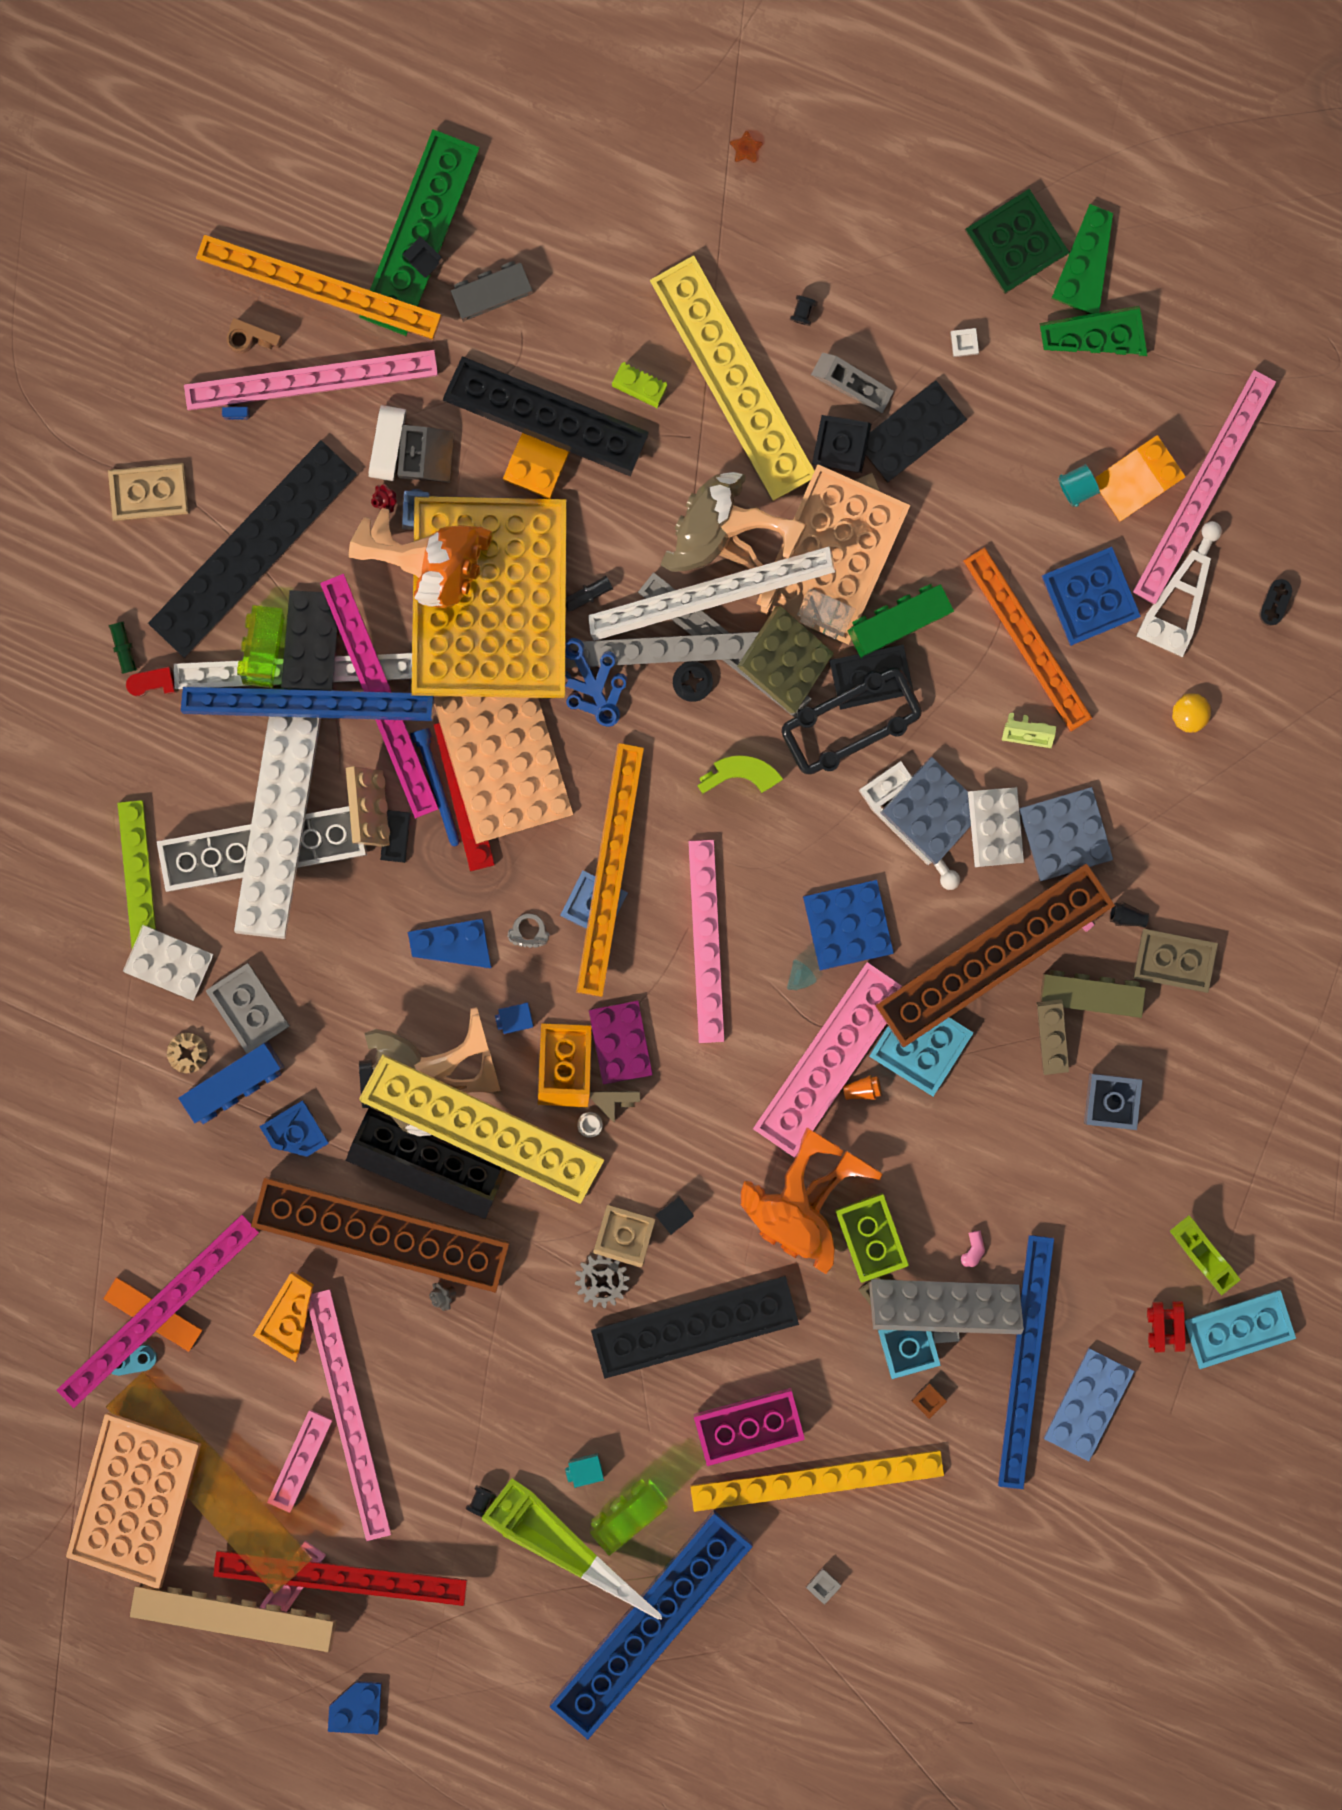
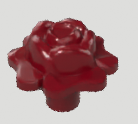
[371,484,397,513]

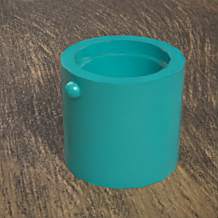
[1058,464,1100,507]

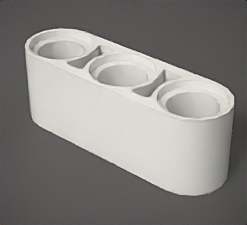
[368,405,406,481]

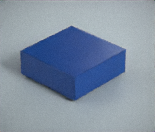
[222,407,250,420]

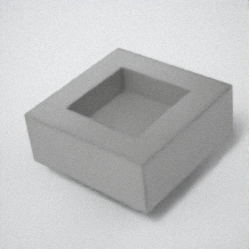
[806,1568,841,1605]

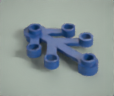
[565,638,627,727]

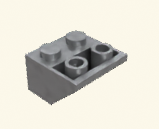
[398,425,454,483]

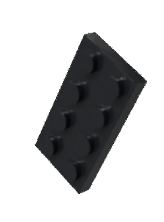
[866,381,967,483]
[281,590,338,691]

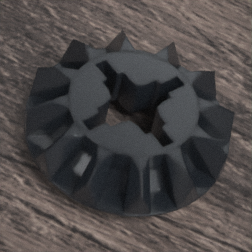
[672,661,713,702]

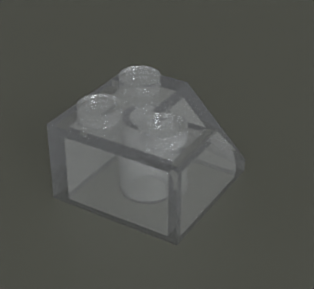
[797,587,856,639]

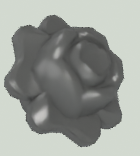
[429,1282,456,1311]

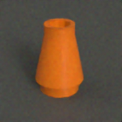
[843,1075,882,1100]

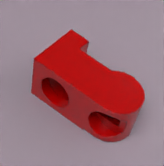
[126,667,177,697]

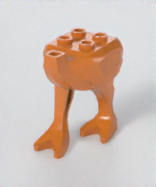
[740,1127,883,1274]

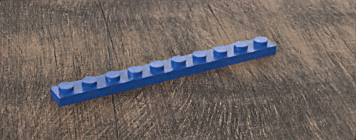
[181,687,435,721]
[998,1235,1054,1489]

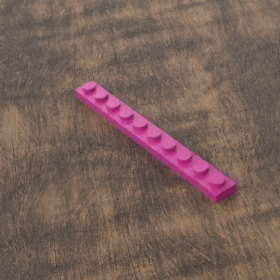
[320,573,439,818]
[56,1215,259,1409]

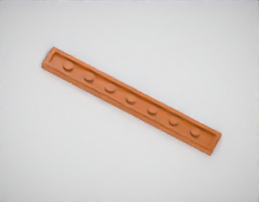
[963,547,1092,732]

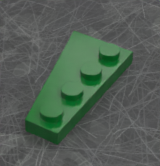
[1051,204,1113,314]
[1039,305,1148,356]

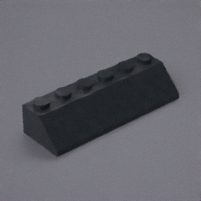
[346,1108,506,1219]

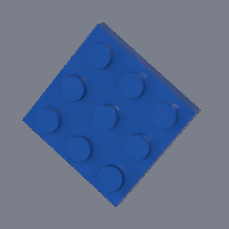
[1041,547,1141,646]
[803,880,894,970]

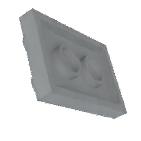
[206,963,290,1054]

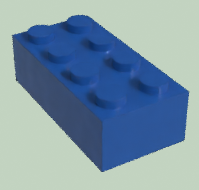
[178,1042,284,1124]

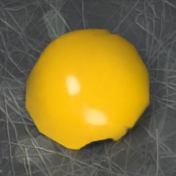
[1172,693,1211,733]

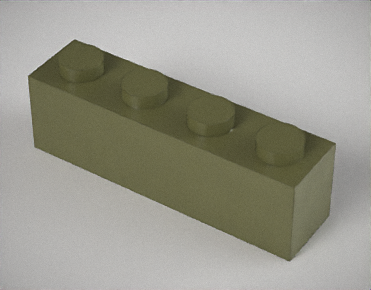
[1040,970,1146,1018]

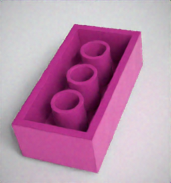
[694,1388,805,1466]

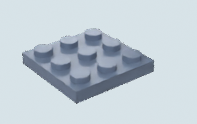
[880,757,971,865]
[1019,787,1113,881]

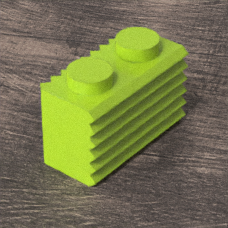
[612,362,667,408]

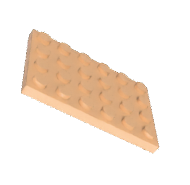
[756,465,910,645]
[434,696,573,844]
[66,1412,201,1589]

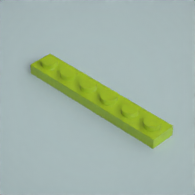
[117,800,156,948]

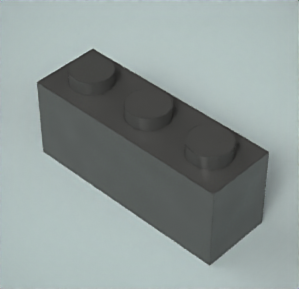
[451,261,533,322]

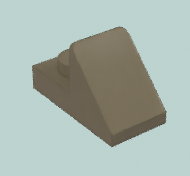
[589,1091,640,1123]

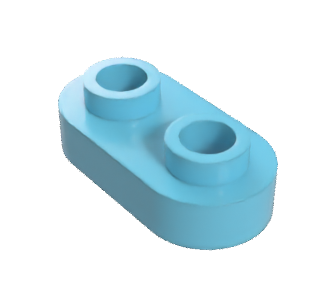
[111,1345,157,1376]

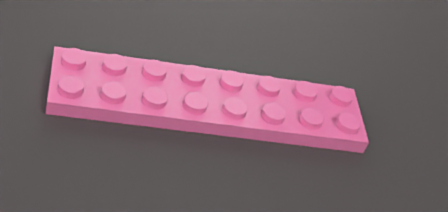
[753,962,901,1158]

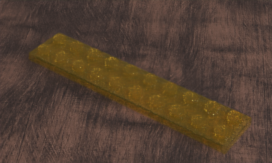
[106,1372,313,1594]

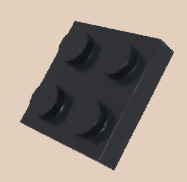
[812,415,872,474]

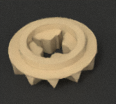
[167,1033,208,1073]

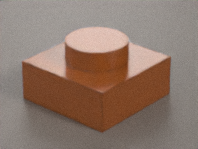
[911,1383,947,1419]

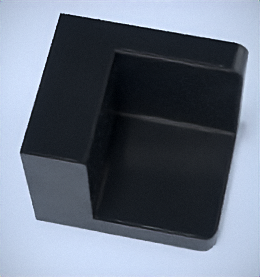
[403,236,443,278]
[655,1195,694,1235]

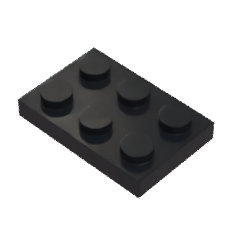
[829,644,914,710]

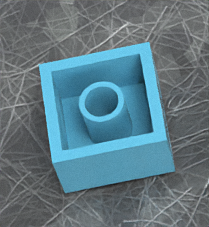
[878,1330,941,1379]

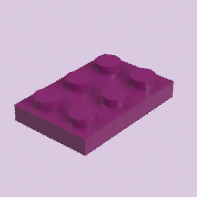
[589,1001,653,1085]

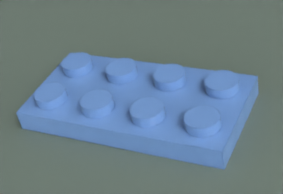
[1043,1348,1134,1461]

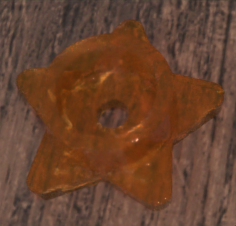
[730,131,763,163]

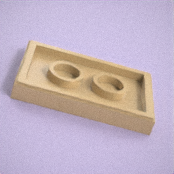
[108,463,189,521]

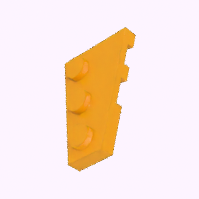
[253,1271,314,1362]

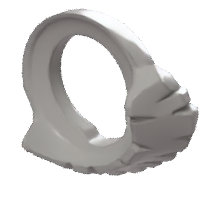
[507,914,550,948]

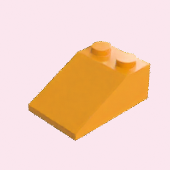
[503,433,570,499]
[1095,435,1185,522]
[537,1023,591,1107]

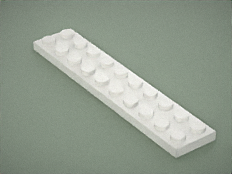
[234,688,321,939]

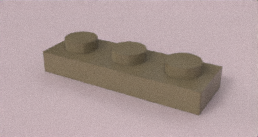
[1036,999,1069,1075]

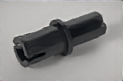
[566,575,613,611]

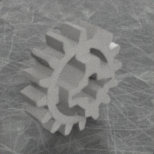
[575,1255,629,1308]

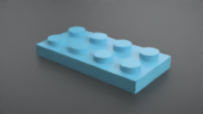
[1185,1290,1296,1369]

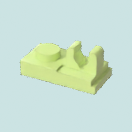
[1002,713,1056,748]

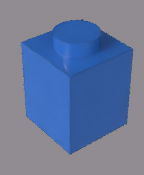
[495,1002,534,1034]

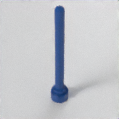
[410,728,460,846]

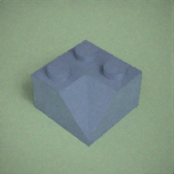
[1084,1073,1142,1130]

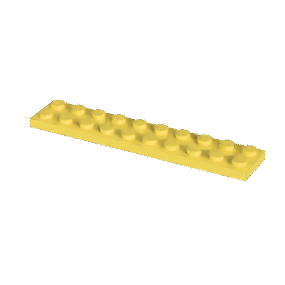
[650,256,814,501]
[359,1054,604,1204]

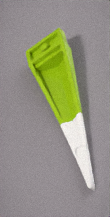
[482,1478,662,1620]

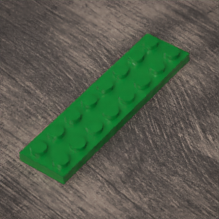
[359,129,480,337]

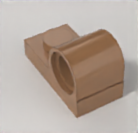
[227,318,282,354]

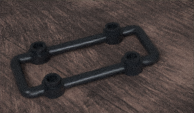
[781,667,922,775]

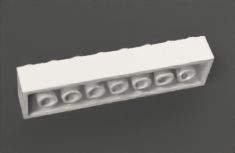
[157,806,368,892]

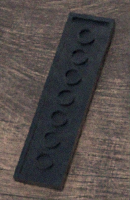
[443,356,649,477]
[591,1275,799,1379]

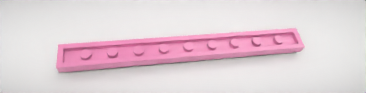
[184,350,438,411]
[1132,370,1276,604]
[309,1289,391,1541]

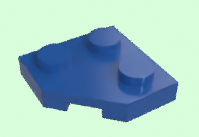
[259,1100,329,1157]
[328,1681,382,1735]

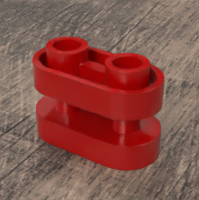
[1147,1301,1185,1353]

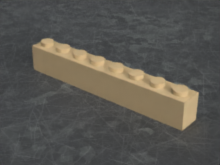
[130,1584,337,1652]

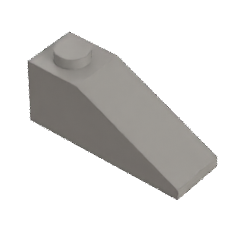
[811,353,894,413]

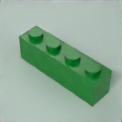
[847,583,954,658]

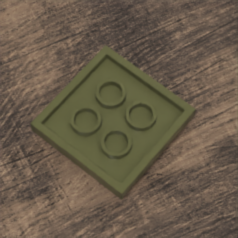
[737,606,833,713]

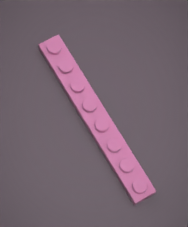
[689,840,724,1043]

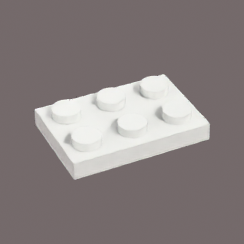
[968,787,1024,867]
[123,925,213,1001]

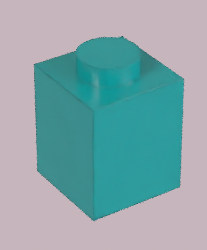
[565,1453,604,1488]

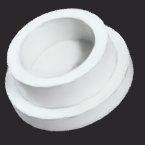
[577,1112,603,1137]

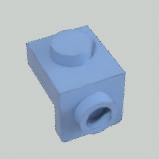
[402,489,429,530]

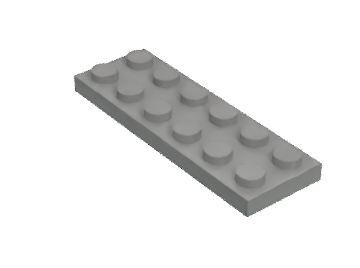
[869,1279,1024,1334]

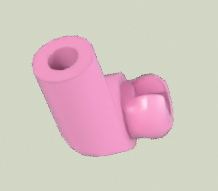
[961,1230,985,1267]

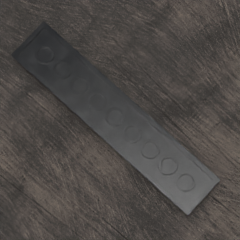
[147,440,358,658]

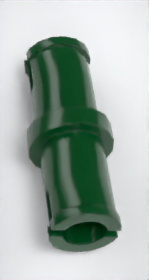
[108,621,137,674]

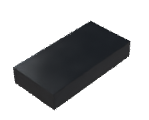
[380,810,411,863]

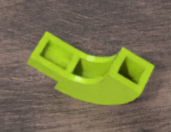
[697,756,783,795]
[1170,1215,1241,1296]

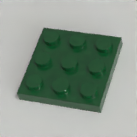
[965,188,1070,294]

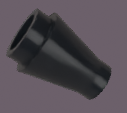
[1110,901,1149,928]

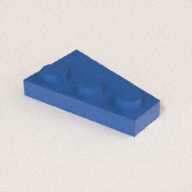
[408,919,491,968]

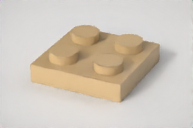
[593,1205,655,1267]

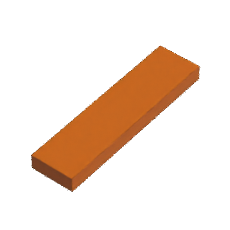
[103,1277,203,1352]

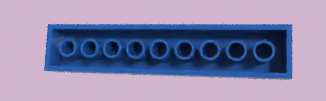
[549,1510,753,1740]

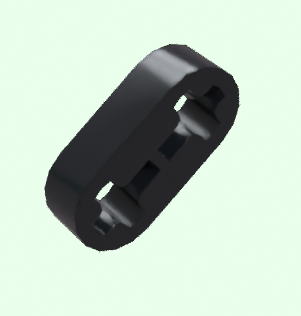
[1259,579,1292,626]
[359,1060,373,1108]

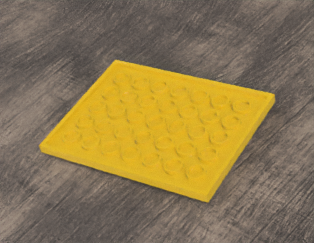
[412,497,566,698]

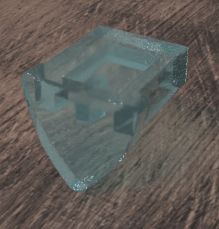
[786,959,817,991]

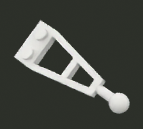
[1136,521,1222,657]
[859,761,960,890]

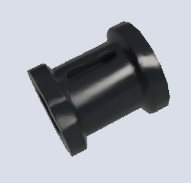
[790,295,818,326]
[466,1485,496,1517]

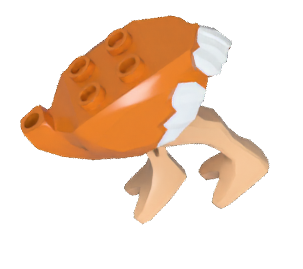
[349,508,492,608]

